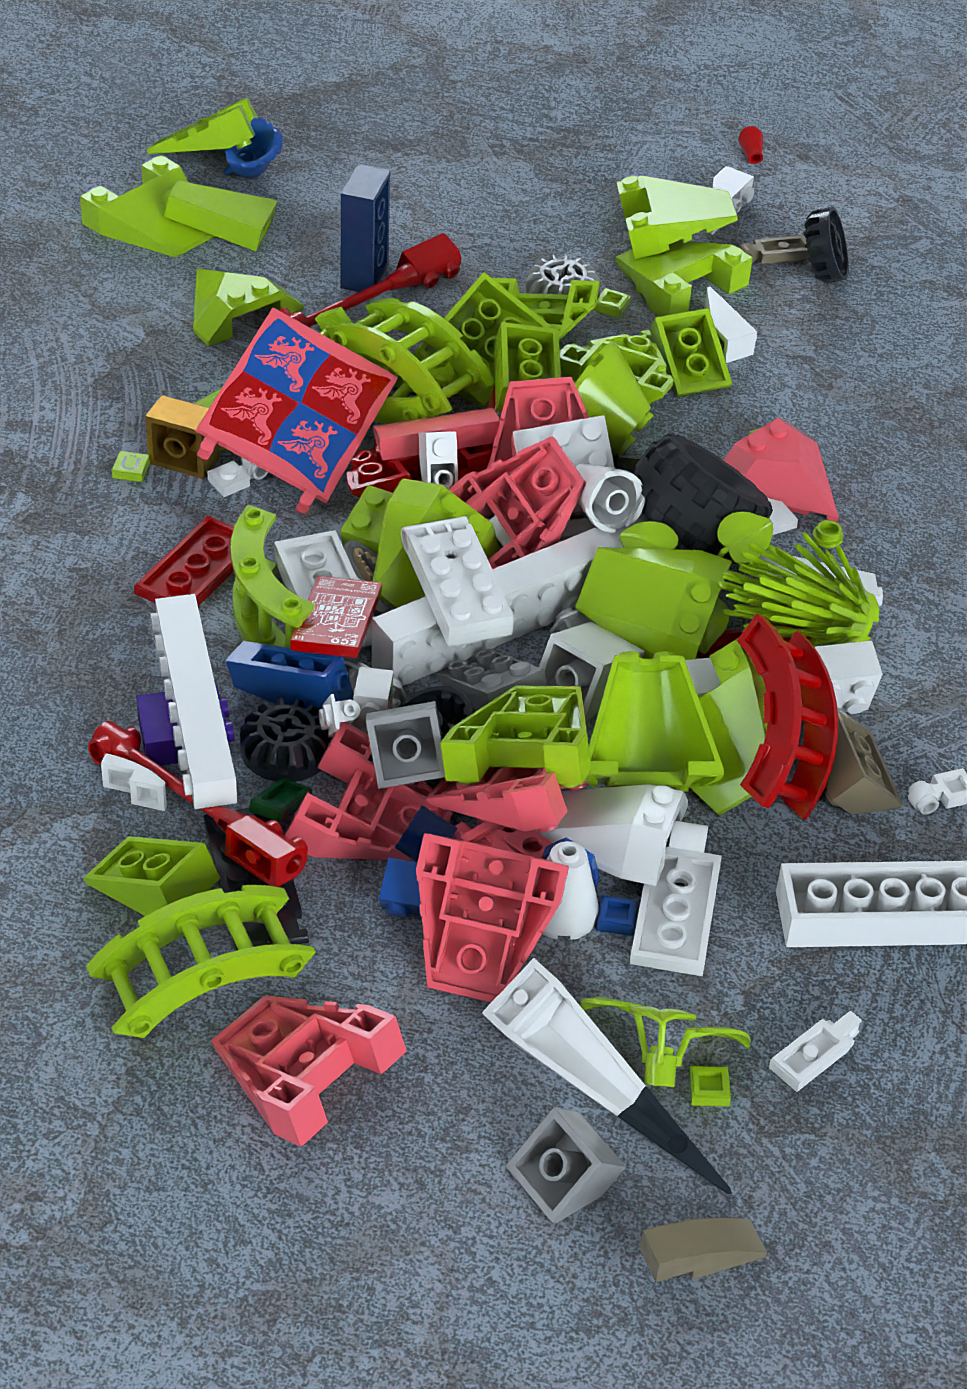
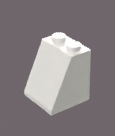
[539,621,645,722]

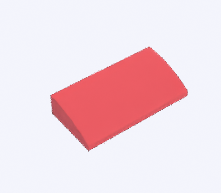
[372,408,500,460]

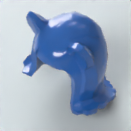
[223,117,283,178]

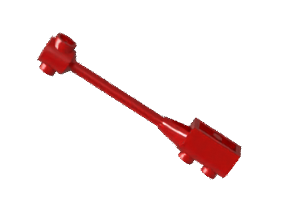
[279,233,461,328]
[88,721,308,887]

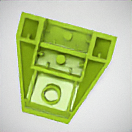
[373,479,500,609]
[575,547,732,660]

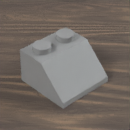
[366,701,445,789]
[506,1107,626,1223]

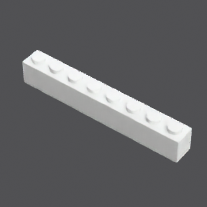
[150,594,237,809]

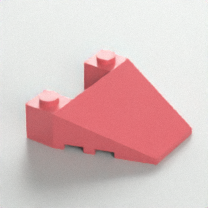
[487,377,589,469]
[448,436,586,569]
[284,722,453,861]
[426,746,589,833]
[211,996,407,1147]

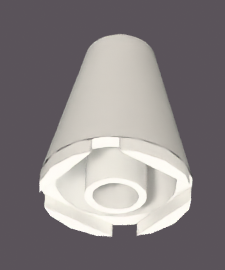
[575,464,645,533]
[543,841,599,940]

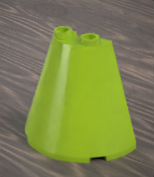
[584,651,724,792]

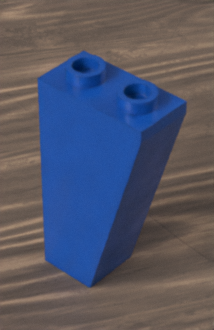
[225,641,354,709]

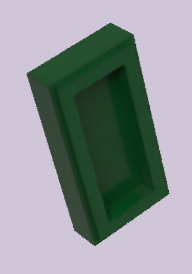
[249,778,313,822]

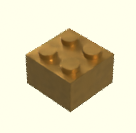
[145,395,219,479]

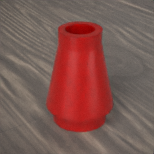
[738,126,763,164]

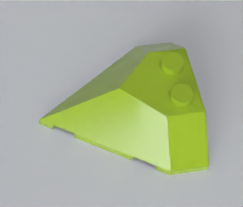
[193,268,304,347]
[492,278,600,340]
[560,330,674,404]

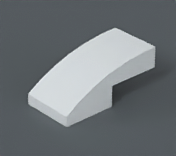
[101,753,167,811]

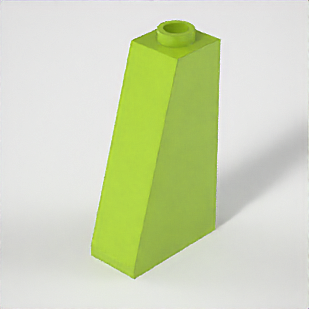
[163,181,278,252]

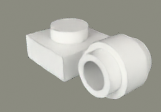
[207,458,268,497]
[908,768,967,815]

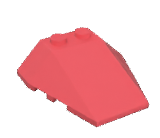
[416,833,569,1002]

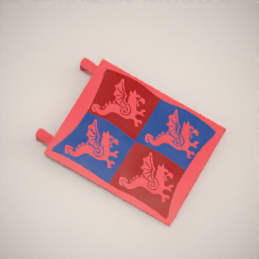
[195,308,398,515]

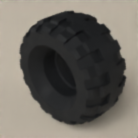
[631,434,773,565]

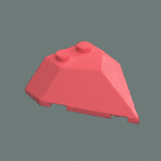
[723,417,839,522]

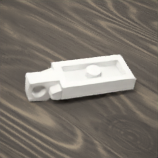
[769,1011,862,1092]

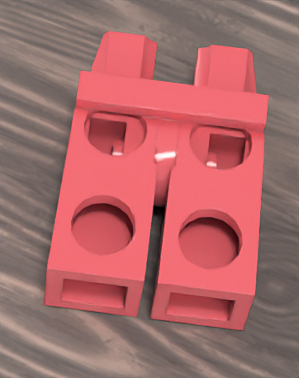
[452,818,553,859]

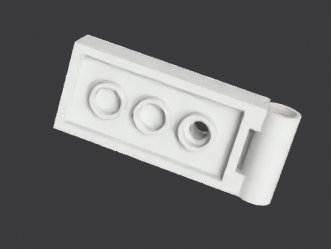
[401,516,514,647]
[274,530,375,647]

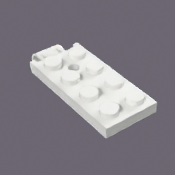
[630,820,722,976]

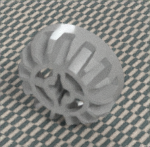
[525,255,600,298]

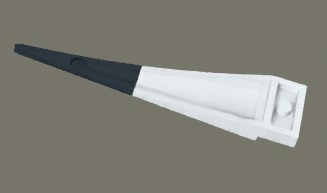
[482,958,732,1194]

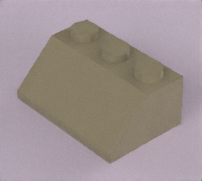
[801,707,903,815]

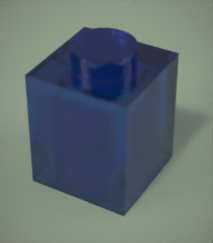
[395,805,458,862]

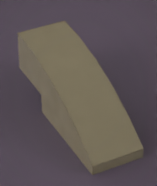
[640,1218,767,1282]

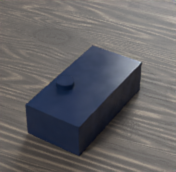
[340,164,390,292]

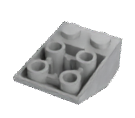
[437,649,547,711]

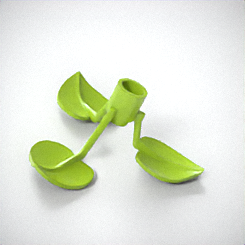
[619,512,773,654]
[579,997,751,1087]

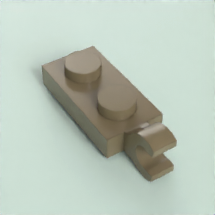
[738,235,809,264]

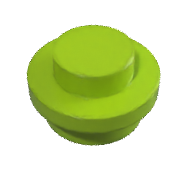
[812,520,844,548]

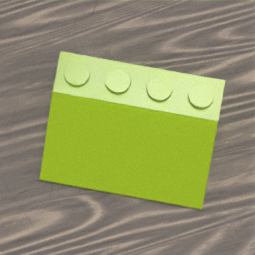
[414,272,551,407]

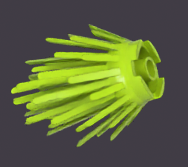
[718,532,879,647]

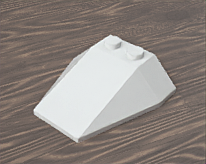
[536,784,688,886]

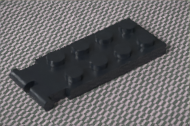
[204,808,309,951]

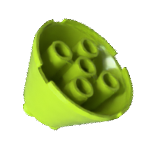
[574,340,654,456]

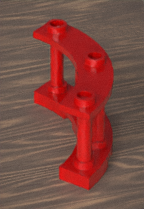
[737,613,838,820]

